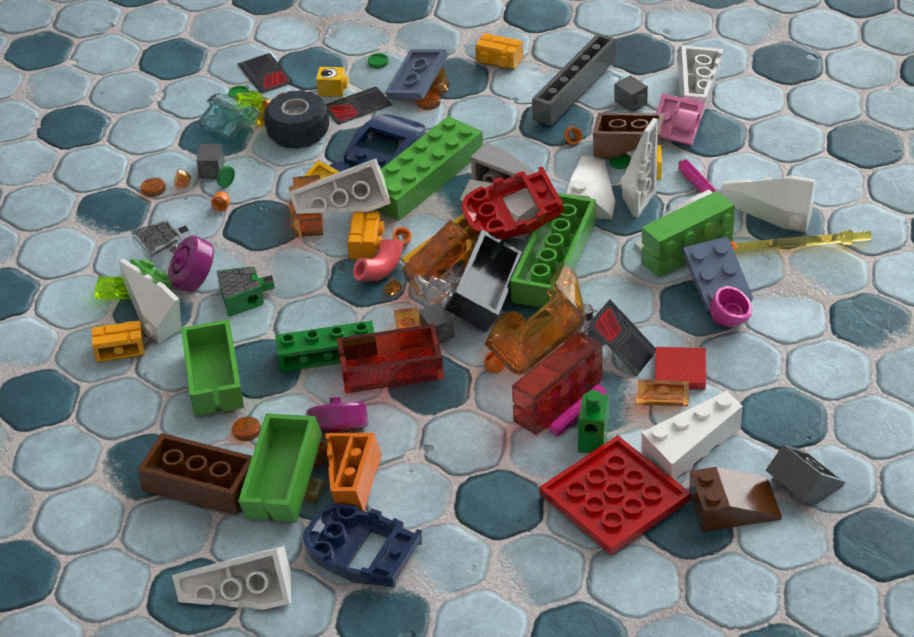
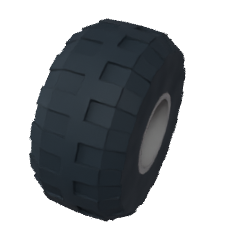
[264,90,329,148]

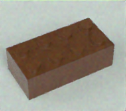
[137,433,252,515]

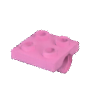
[656,93,705,146]

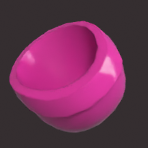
[710,286,752,327]

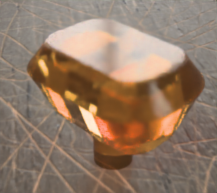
[384,278,402,296]

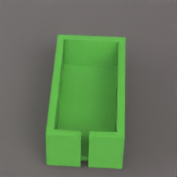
[641,191,735,278]
[181,320,244,417]
[238,413,322,522]

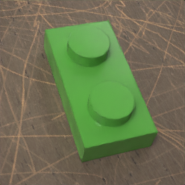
[130,258,173,291]

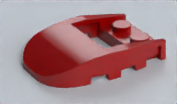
[462,166,564,239]

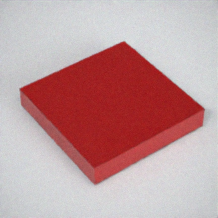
[655,347,706,389]

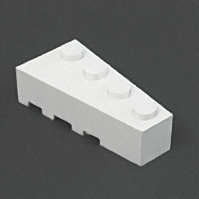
[677,45,723,118]
[641,391,742,482]

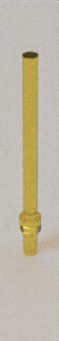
[734,230,871,252]

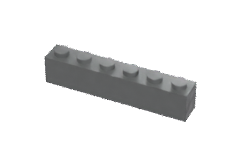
[532,33,616,126]

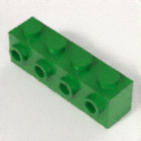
[275,320,378,373]

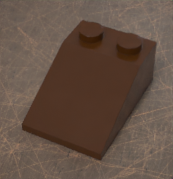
[593,113,664,159]
[689,467,782,532]

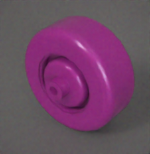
[168,235,214,292]
[306,397,369,434]

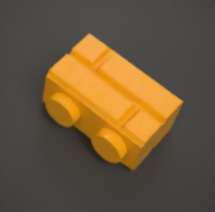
[475,33,523,70]
[347,212,385,259]
[92,321,145,362]

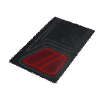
[238,53,293,93]
[326,86,392,124]
[588,299,656,376]

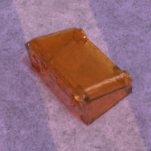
[484,263,586,375]

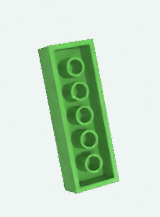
[375,116,483,221]
[510,193,596,311]

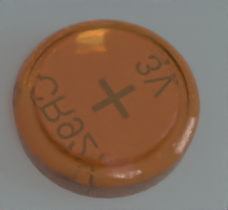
[416,92,441,110]
[140,178,166,197]
[232,417,261,441]

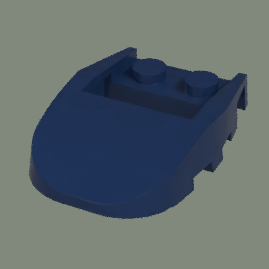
[344,114,427,169]
[303,503,422,587]

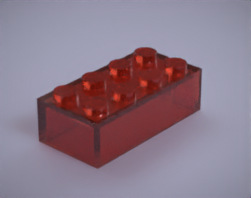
[337,324,444,394]
[512,331,603,436]

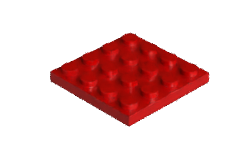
[539,435,691,555]

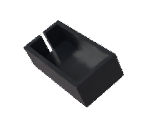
[444,230,523,332]

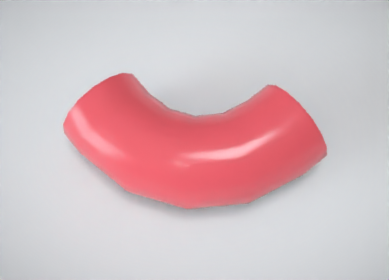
[353,239,403,282]

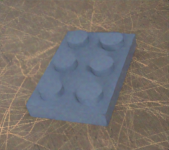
[385,49,448,99]
[682,236,753,314]

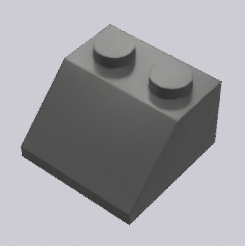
[765,444,846,505]

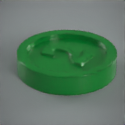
[368,53,389,68]
[228,85,250,101]
[609,153,631,169]
[216,166,235,188]

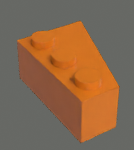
[325,433,382,511]

